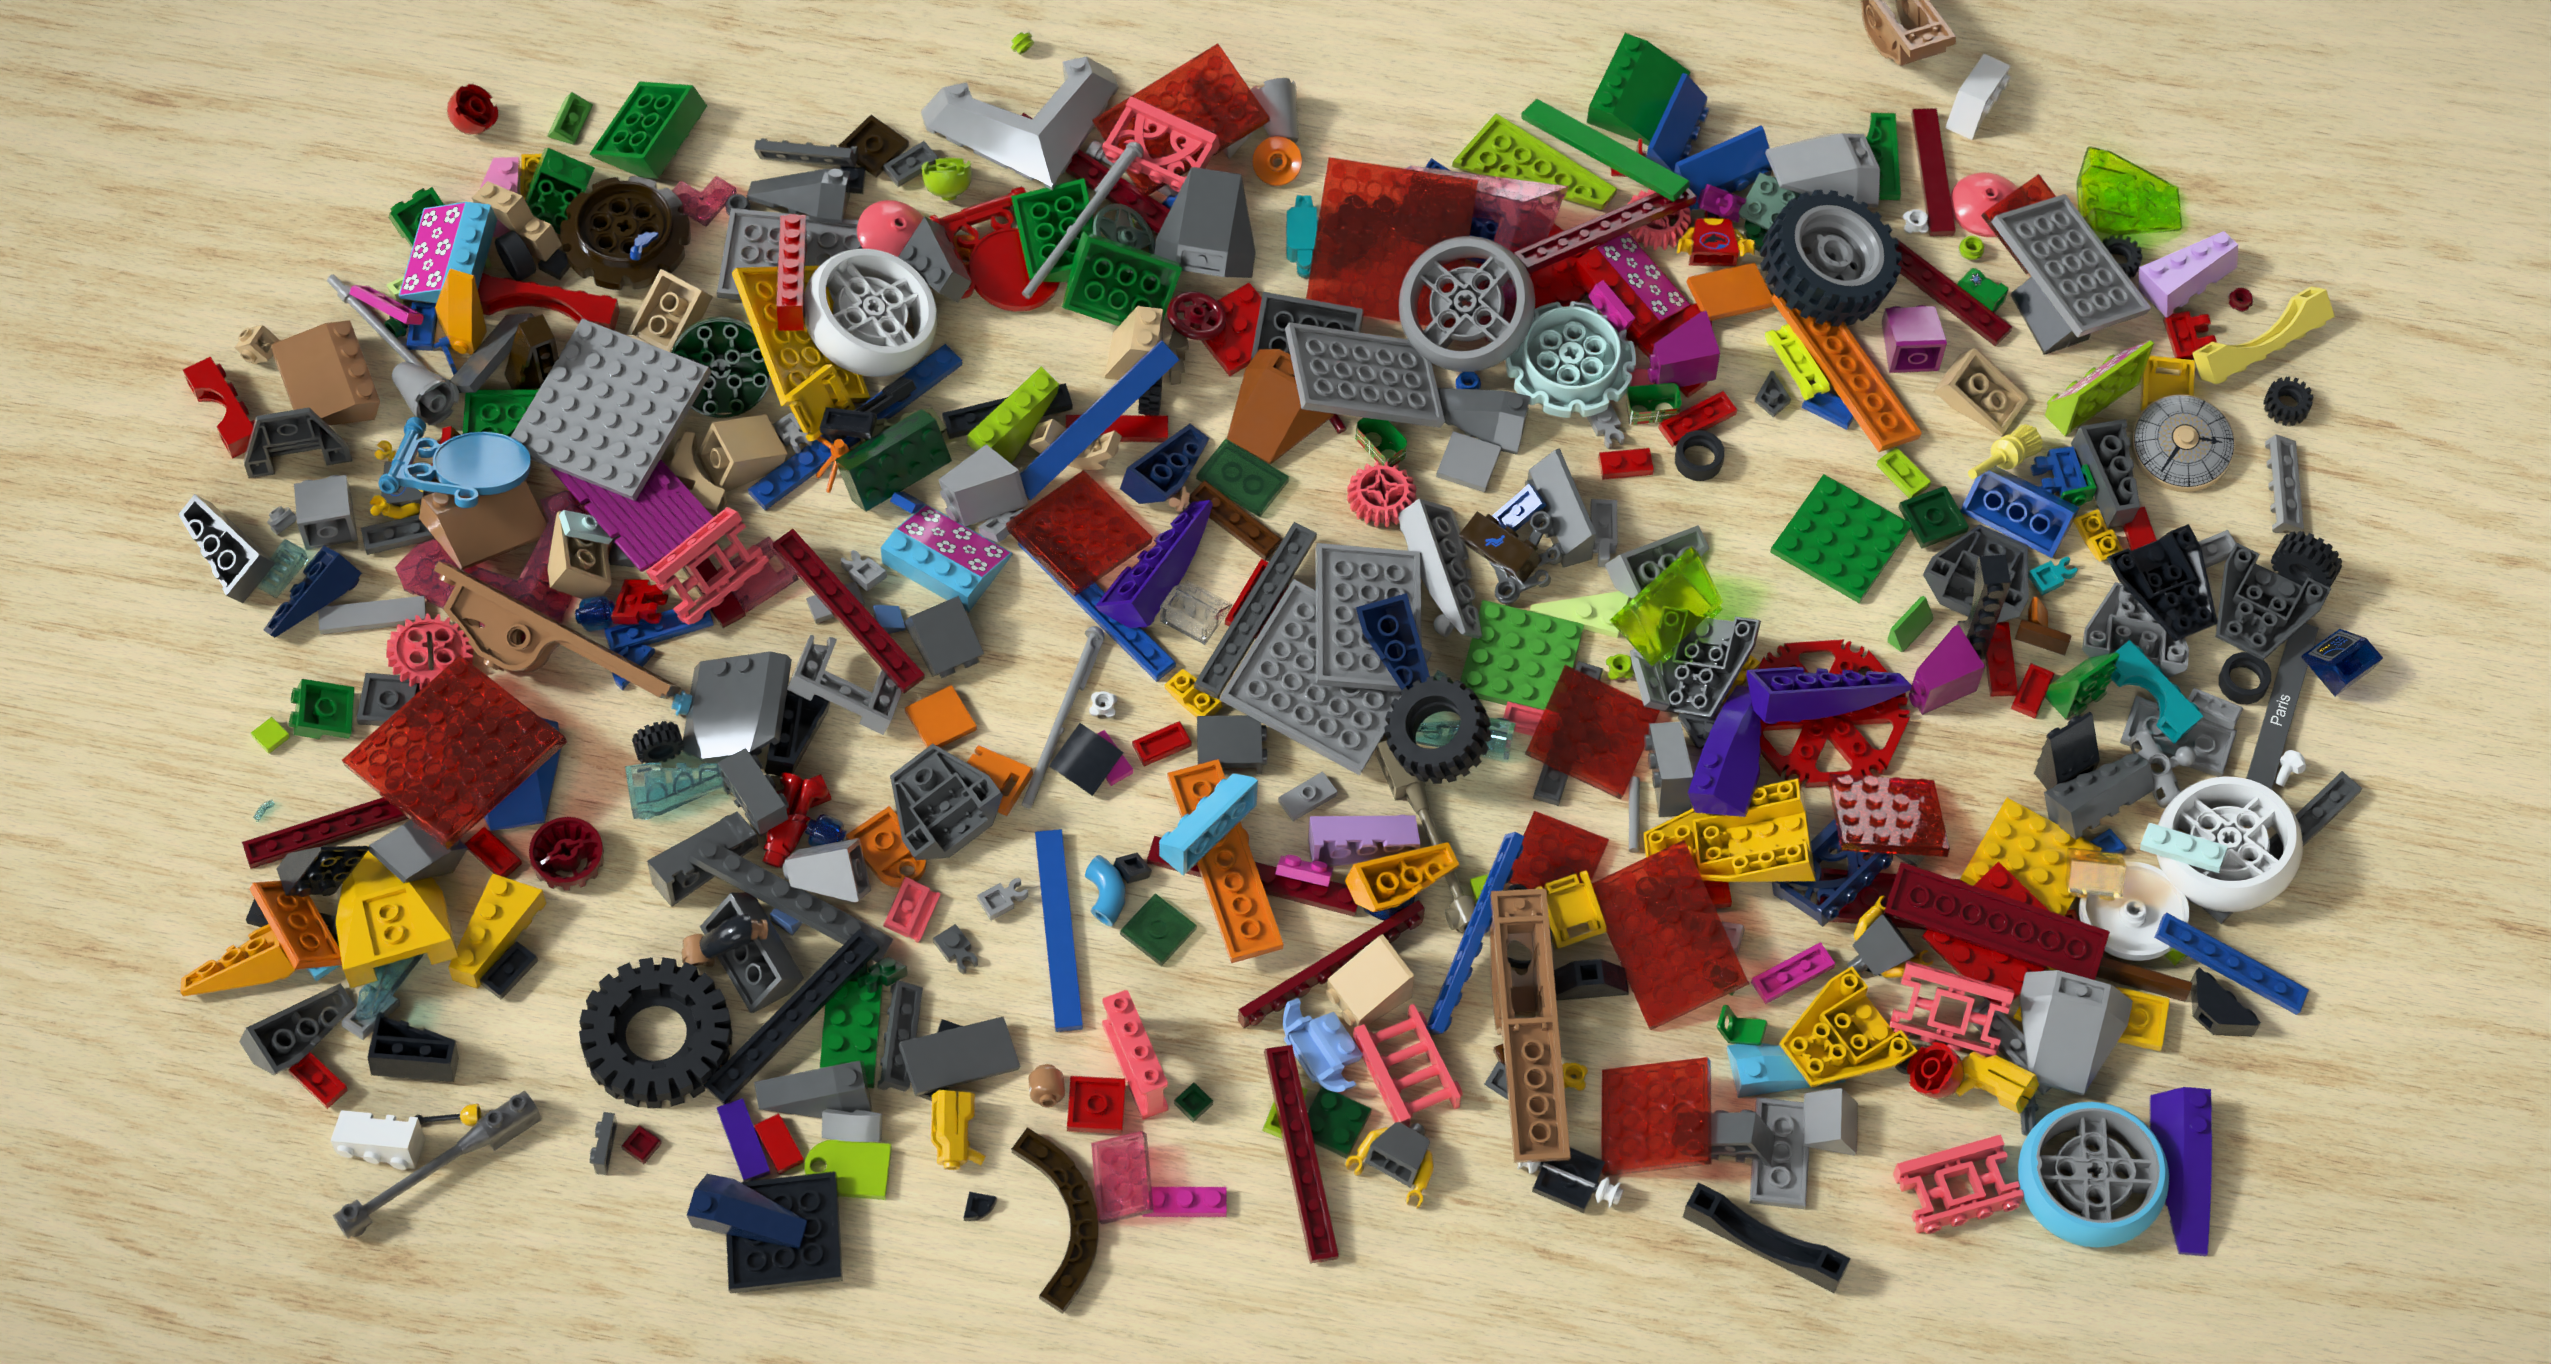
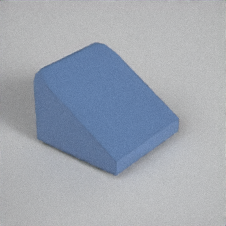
[873,605,906,634]
[770,908,803,935]

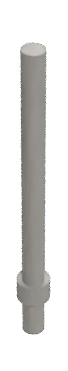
[327,274,428,370]

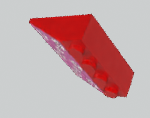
[1570,232,1692,347]

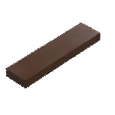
[1189,480,1282,561]
[2096,956,2192,1002]

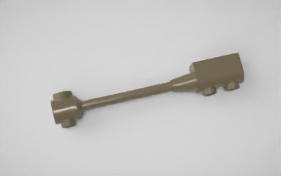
[1376,741,1477,933]

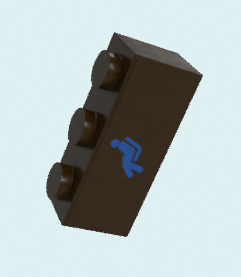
[1458,511,1542,584]

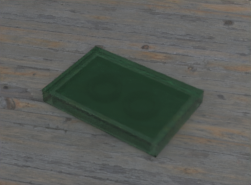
[1196,438,1289,517]

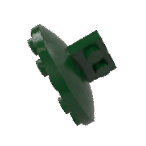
[671,317,771,418]

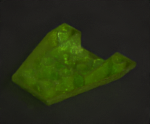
[2076,146,2182,236]

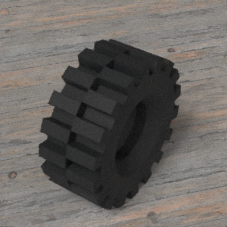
[2271,531,2342,588]

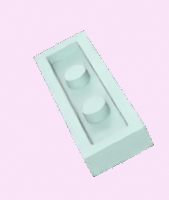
[2140,823,2228,873]

